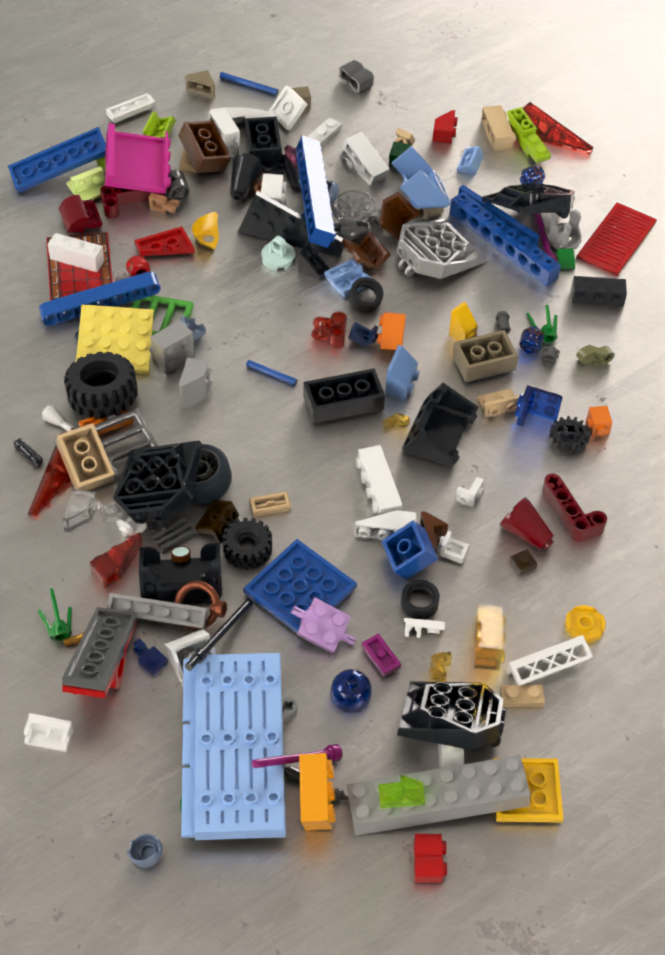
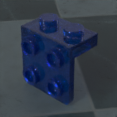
[515,385,563,426]

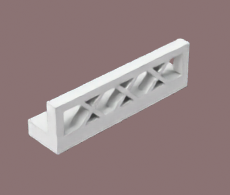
[505,635,593,687]

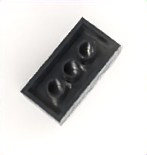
[303,368,385,424]

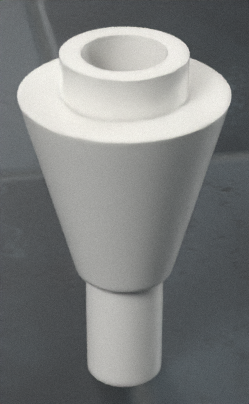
[42,405,74,431]

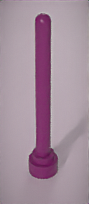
[534,213,558,262]
[251,744,343,768]

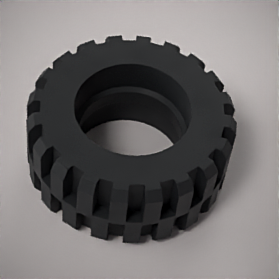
[64,351,138,419]

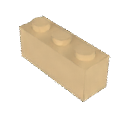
[481,105,516,151]

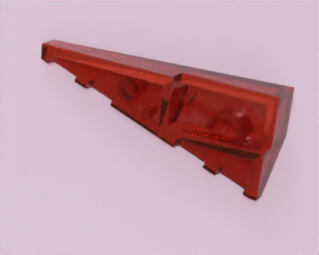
[511,102,594,155]
[28,431,71,517]

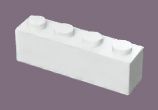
[356,445,402,516]

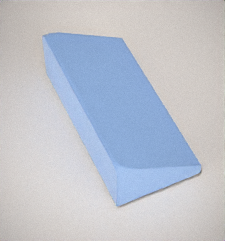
[457,146,484,175]

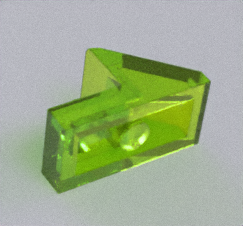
[378,775,425,809]

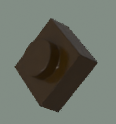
[510,549,537,575]

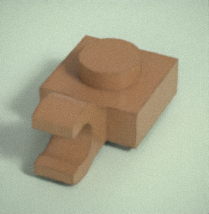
[149,193,180,213]

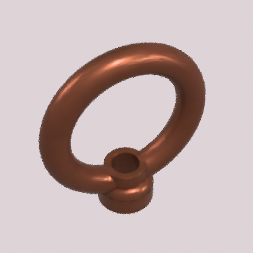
[174,581,227,630]

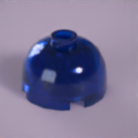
[330,669,372,712]

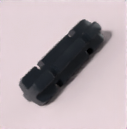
[14,438,43,467]

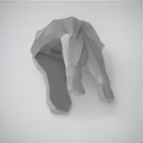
[547,209,582,250]

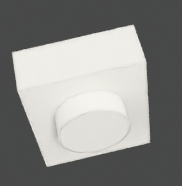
[455,477,485,507]
[116,517,148,540]
[438,531,469,564]

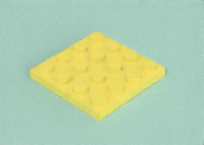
[76,305,154,374]

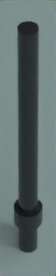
[185,599,253,671]

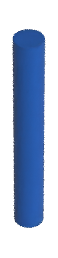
[246,360,298,386]

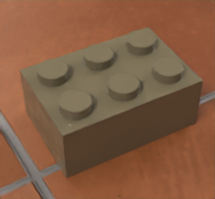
[452,330,518,382]

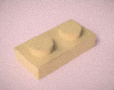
[500,684,545,708]

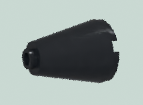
[230,153,265,201]

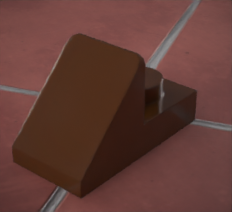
[420,511,448,553]

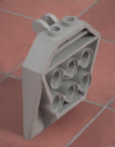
[396,219,488,279]

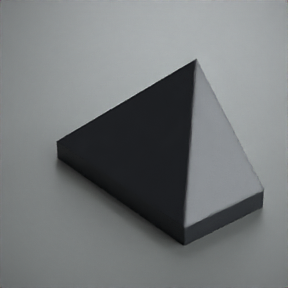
[298,243,330,280]

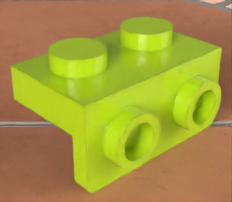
[143,112,176,138]

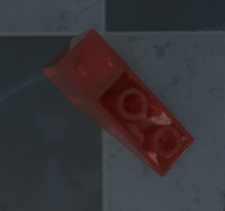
[89,532,143,589]

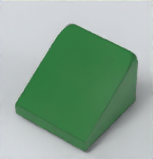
[556,248,575,270]

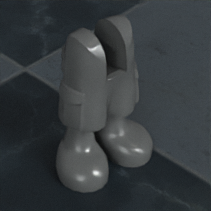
[334,218,369,240]

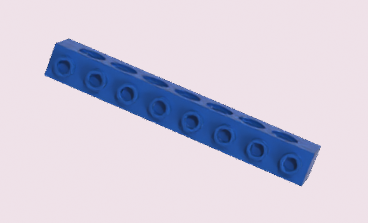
[449,192,561,287]

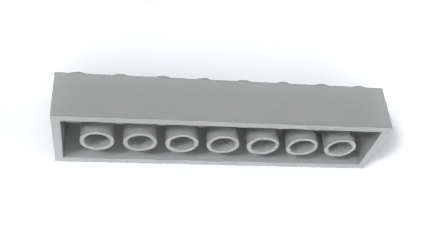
[347,755,530,836]

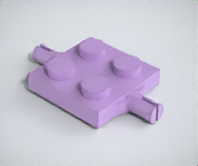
[291,597,356,653]

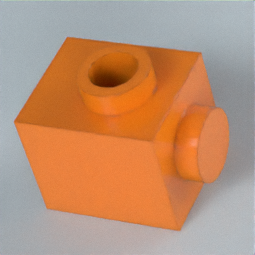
[586,406,613,436]

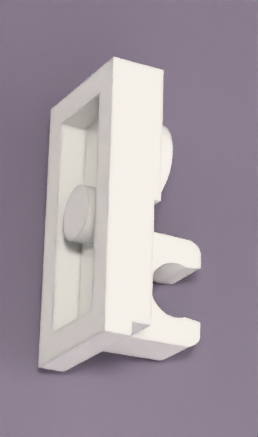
[403,618,445,638]

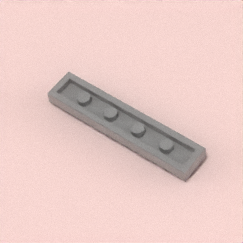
[107,593,209,629]

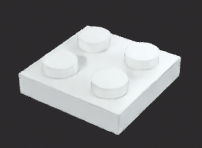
[268,85,308,131]

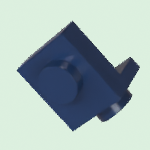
[348,322,378,348]

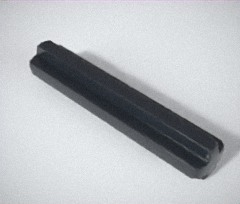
[282,153,301,191]

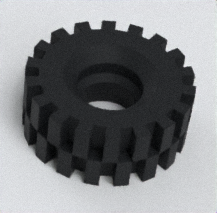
[222,518,272,570]

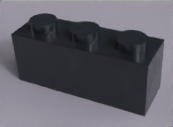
[571,276,627,306]

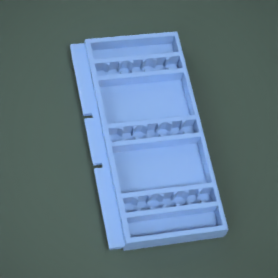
[181,653,286,840]

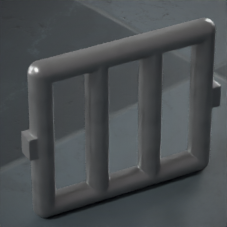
[94,409,158,480]

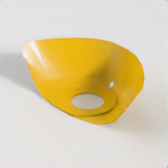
[192,212,219,250]

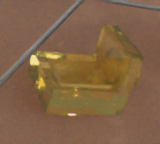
[429,652,452,682]

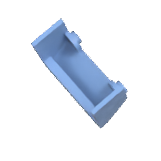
[392,146,452,209]

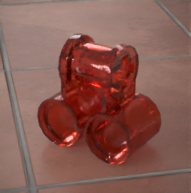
[311,311,347,349]

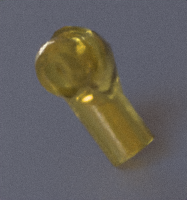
[382,413,410,428]

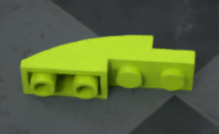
[507,107,551,164]

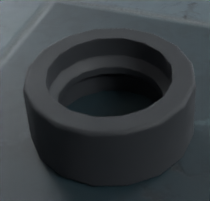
[349,277,384,312]
[401,579,440,619]

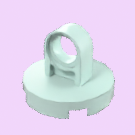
[261,236,295,270]

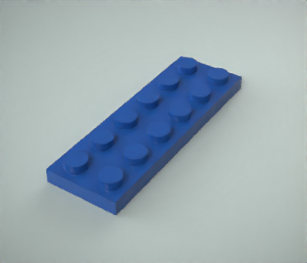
[8,127,106,193]

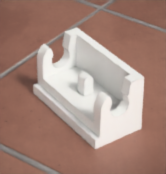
[24,713,73,752]

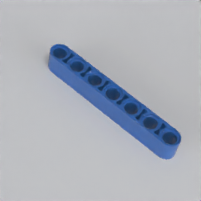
[39,272,161,326]

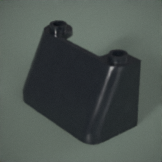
[402,383,479,466]
[139,543,222,604]

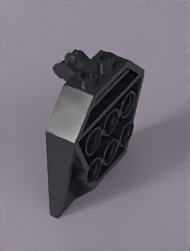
[482,183,575,219]
[113,440,202,531]
[397,681,506,750]

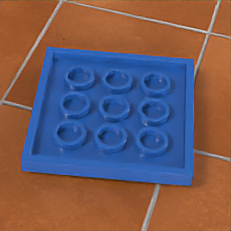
[243,539,357,633]

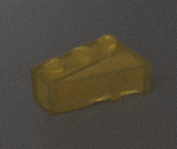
[474,605,506,670]

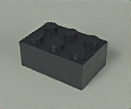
[244,116,282,165]

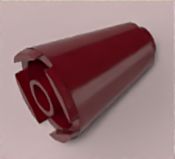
[500,497,554,550]

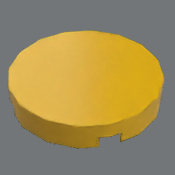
[564,605,606,643]

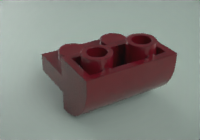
[59,195,103,233]

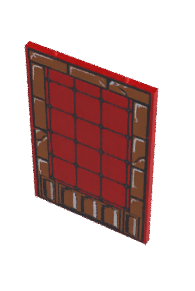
[46,232,113,301]

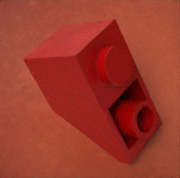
[432,110,458,144]

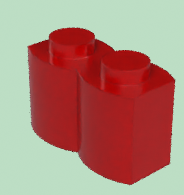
[414,833,447,883]

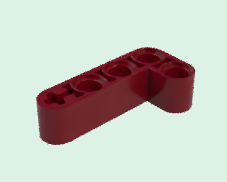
[100,185,166,219]
[542,473,607,542]

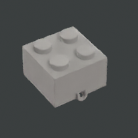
[149,320,195,374]

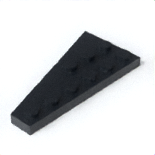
[238,191,345,257]

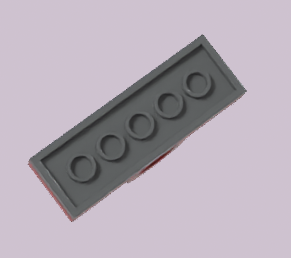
[62,607,137,698]

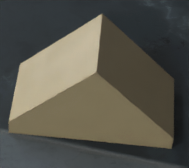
[185,70,215,98]

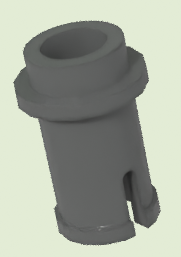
[496,311,511,334]

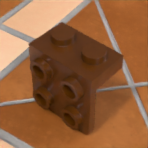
[380,192,420,241]
[342,232,391,270]

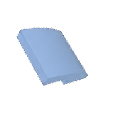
[324,259,371,298]

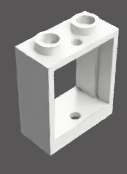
[209,107,240,159]

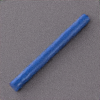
[220,72,279,95]

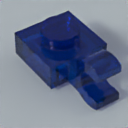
[133,638,168,676]

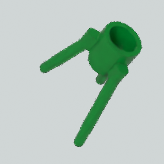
[527,305,558,343]
[38,588,72,641]

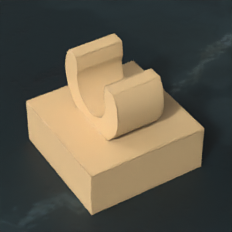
[395,128,415,146]

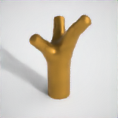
[63,631,85,646]

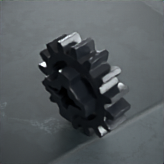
[549,416,591,453]

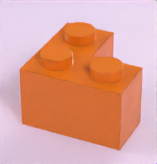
[377,311,406,350]

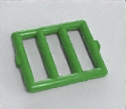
[131,295,194,335]

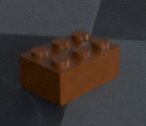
[178,120,232,173]

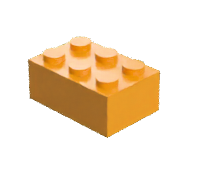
[299,753,336,831]

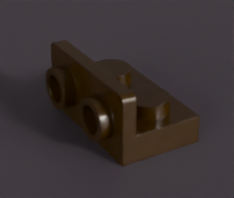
[195,500,239,542]

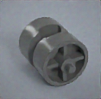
[167,170,190,201]

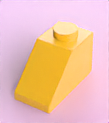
[449,302,478,341]

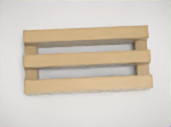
[249,491,291,517]

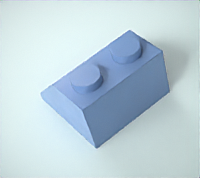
[385,345,420,401]

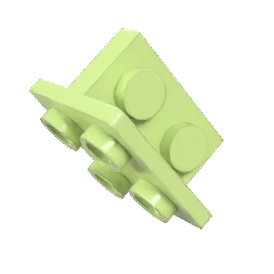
[67,166,105,200]

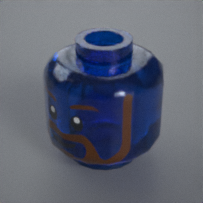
[520,165,545,184]
[519,326,544,354]

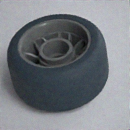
[191,444,232,504]

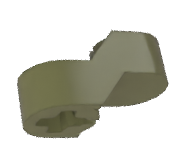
[576,345,615,366]

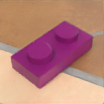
[361,633,401,677]

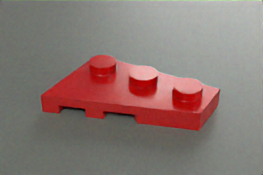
[134,226,195,256]

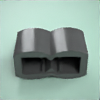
[339,60,374,93]

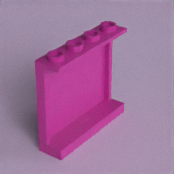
[105,123,171,194]

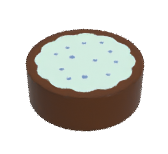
[171,546,191,563]

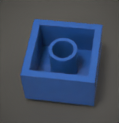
[381,520,438,580]

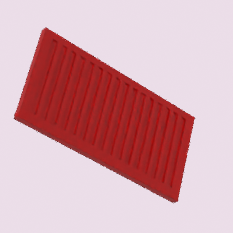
[576,202,657,276]

